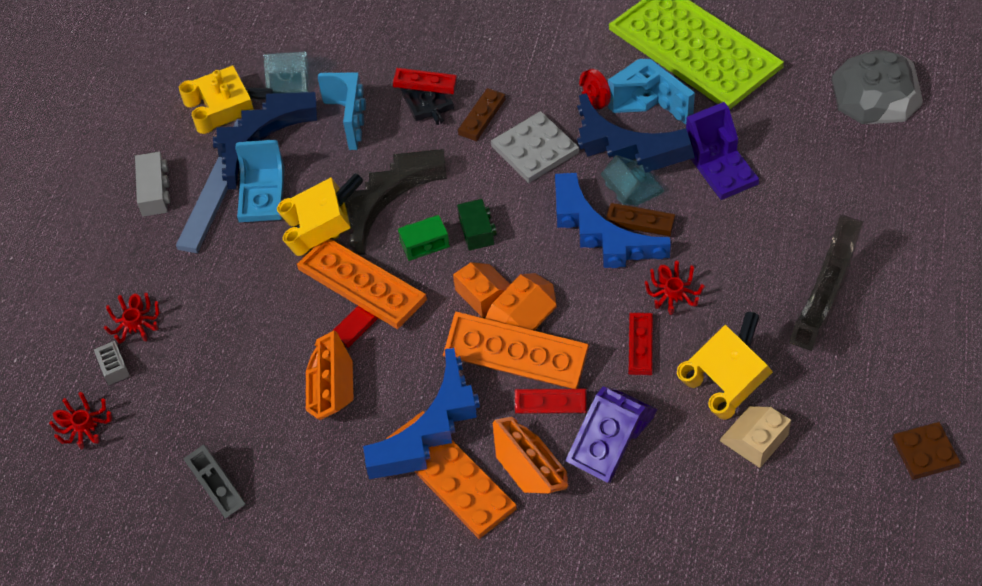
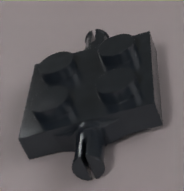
[401,88,454,125]

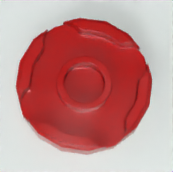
[579,68,611,109]

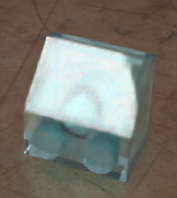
[263,52,309,93]
[600,155,665,206]

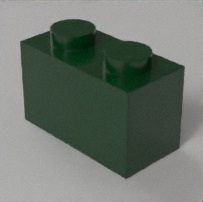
[457,199,497,251]

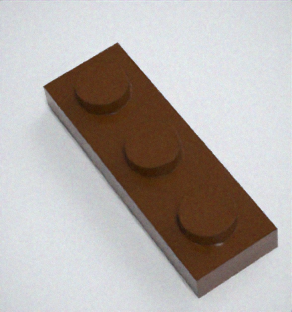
[458,88,506,142]
[606,203,675,236]

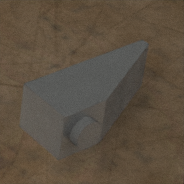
[183,444,246,519]

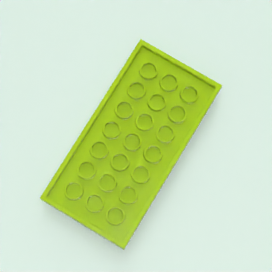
[609,0,784,110]

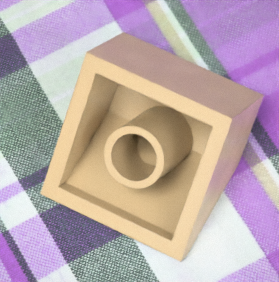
[720,407,791,468]

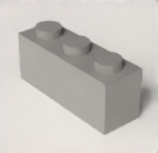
[135,152,170,217]

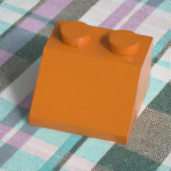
[453,262,510,318]

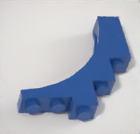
[555,173,671,268]
[363,348,480,480]

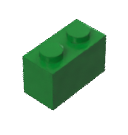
[398,215,450,261]

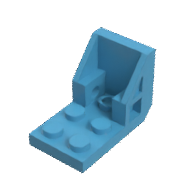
[608,59,695,124]

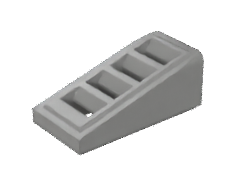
[94,341,130,386]

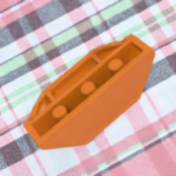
[485,273,557,331]
[306,331,354,420]
[493,417,568,493]

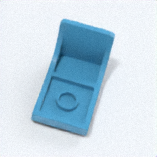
[318,73,366,150]
[235,140,285,222]

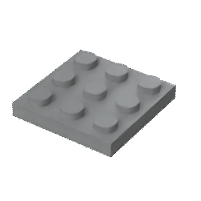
[491,111,579,183]

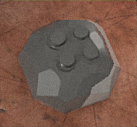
[831,50,923,124]

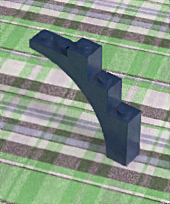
[213,92,317,189]
[577,93,695,173]

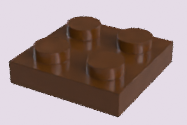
[892,422,961,480]

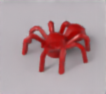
[644,260,705,315]
[104,293,160,344]
[49,392,112,449]

